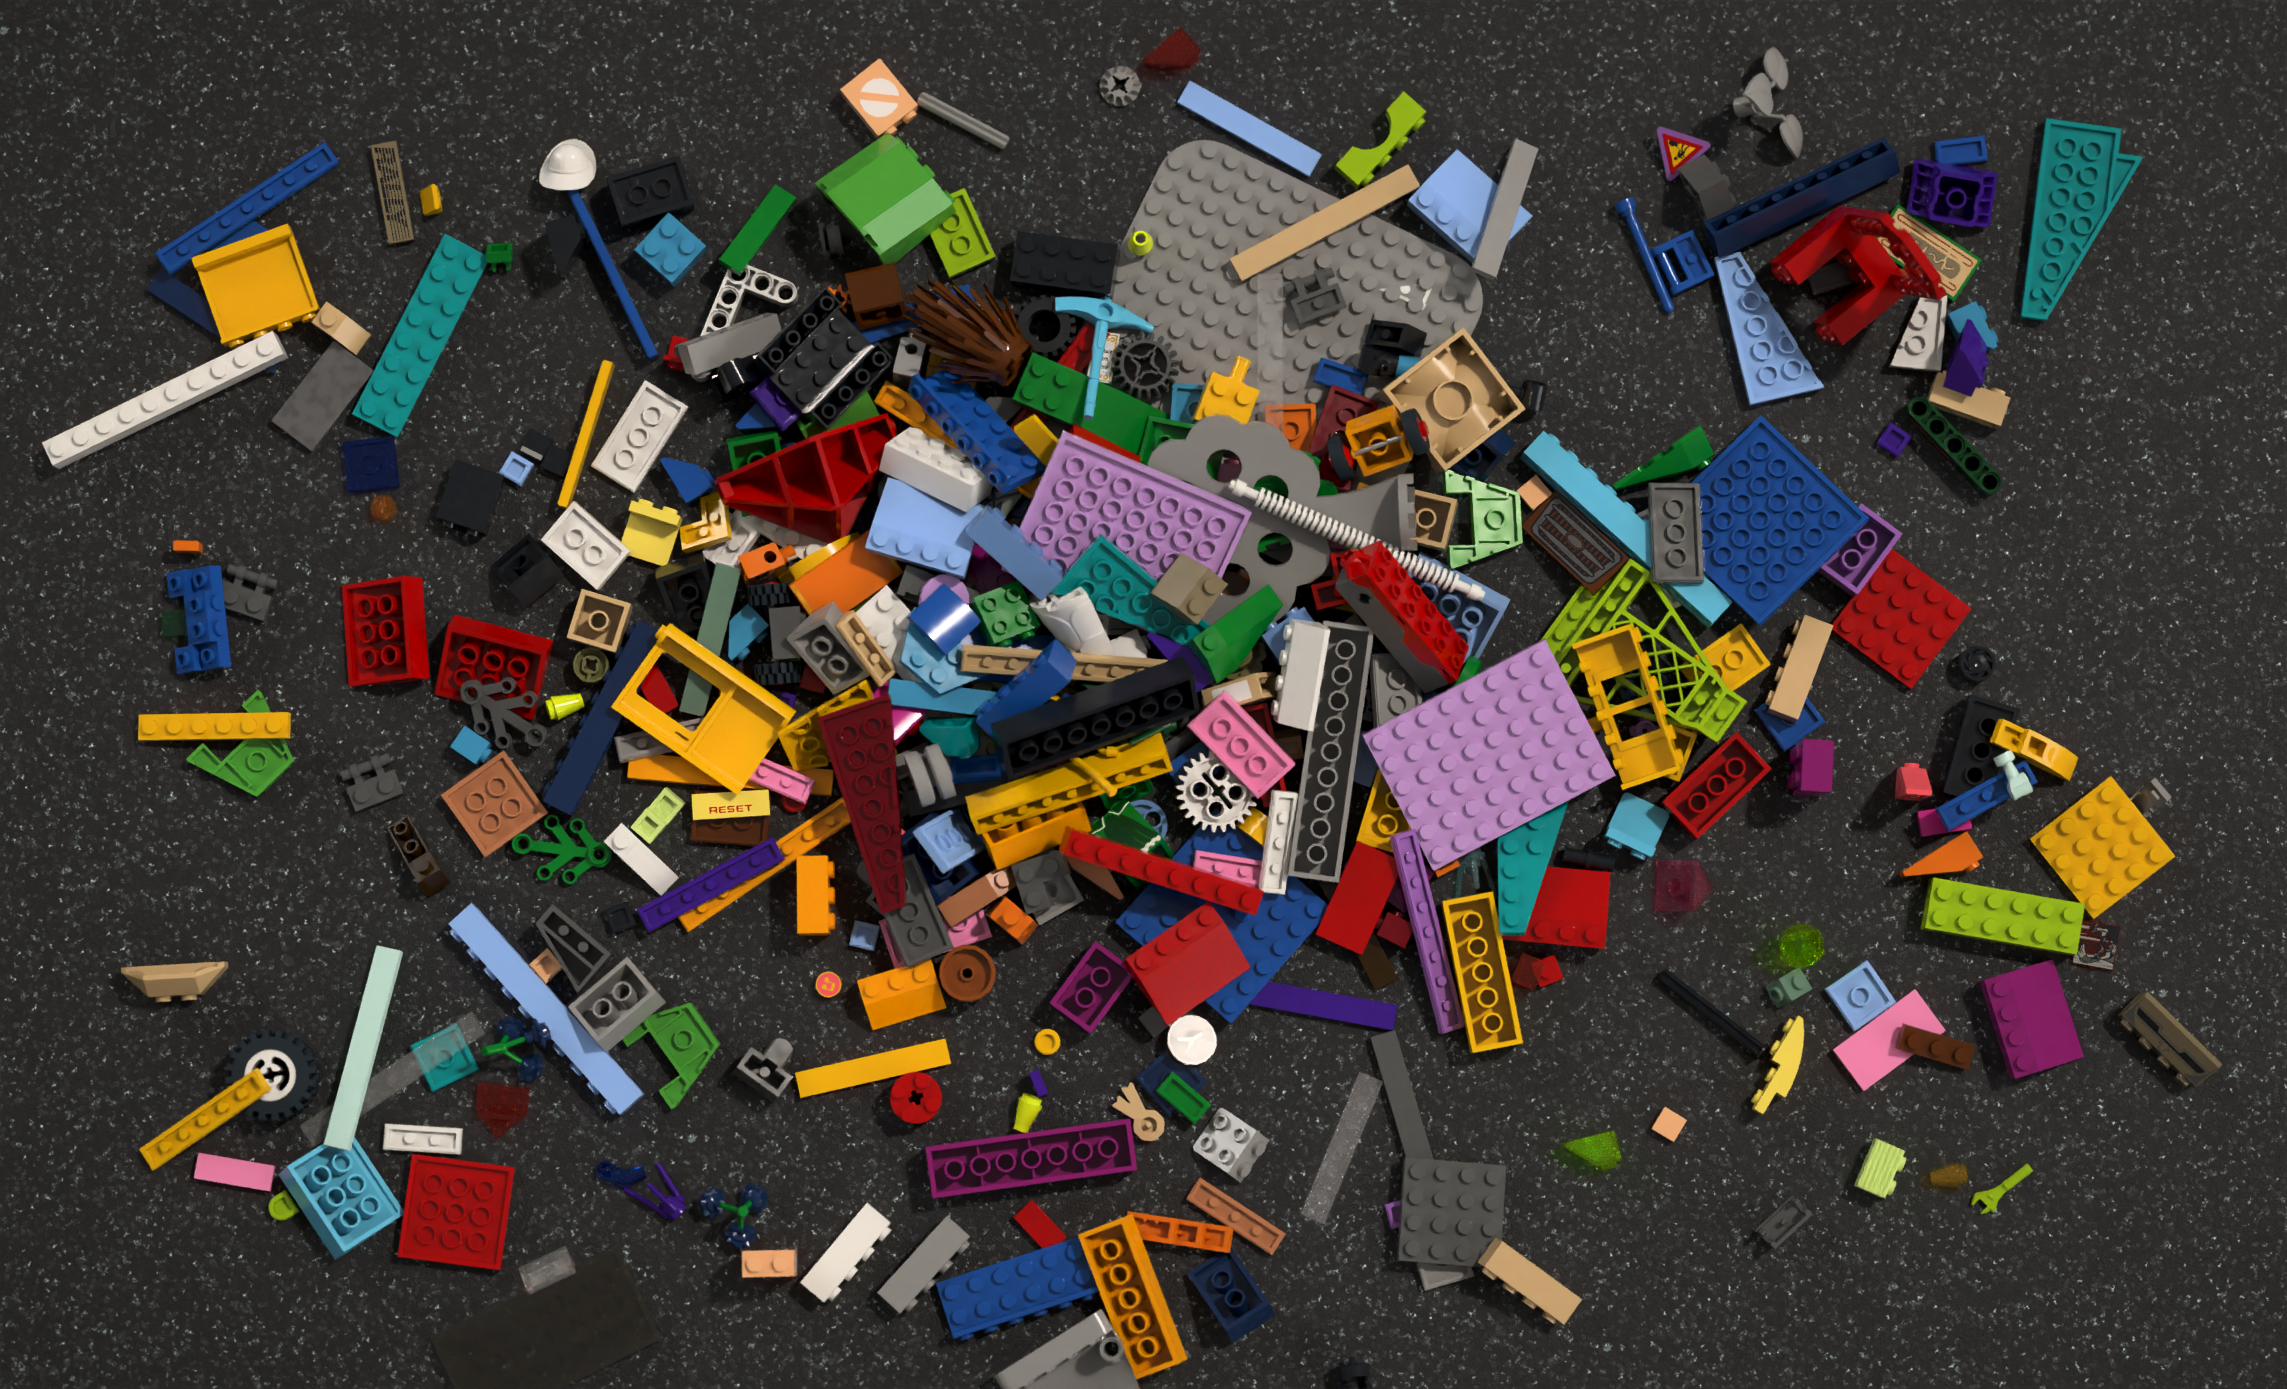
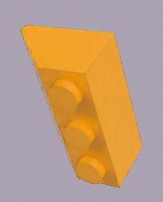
[857,958,946,1031]

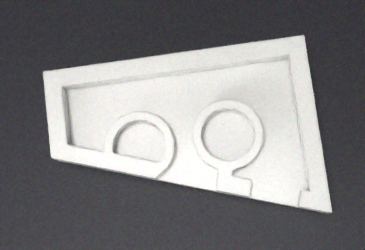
[1889,295,1947,372]

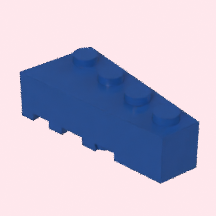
[976,639,1077,739]

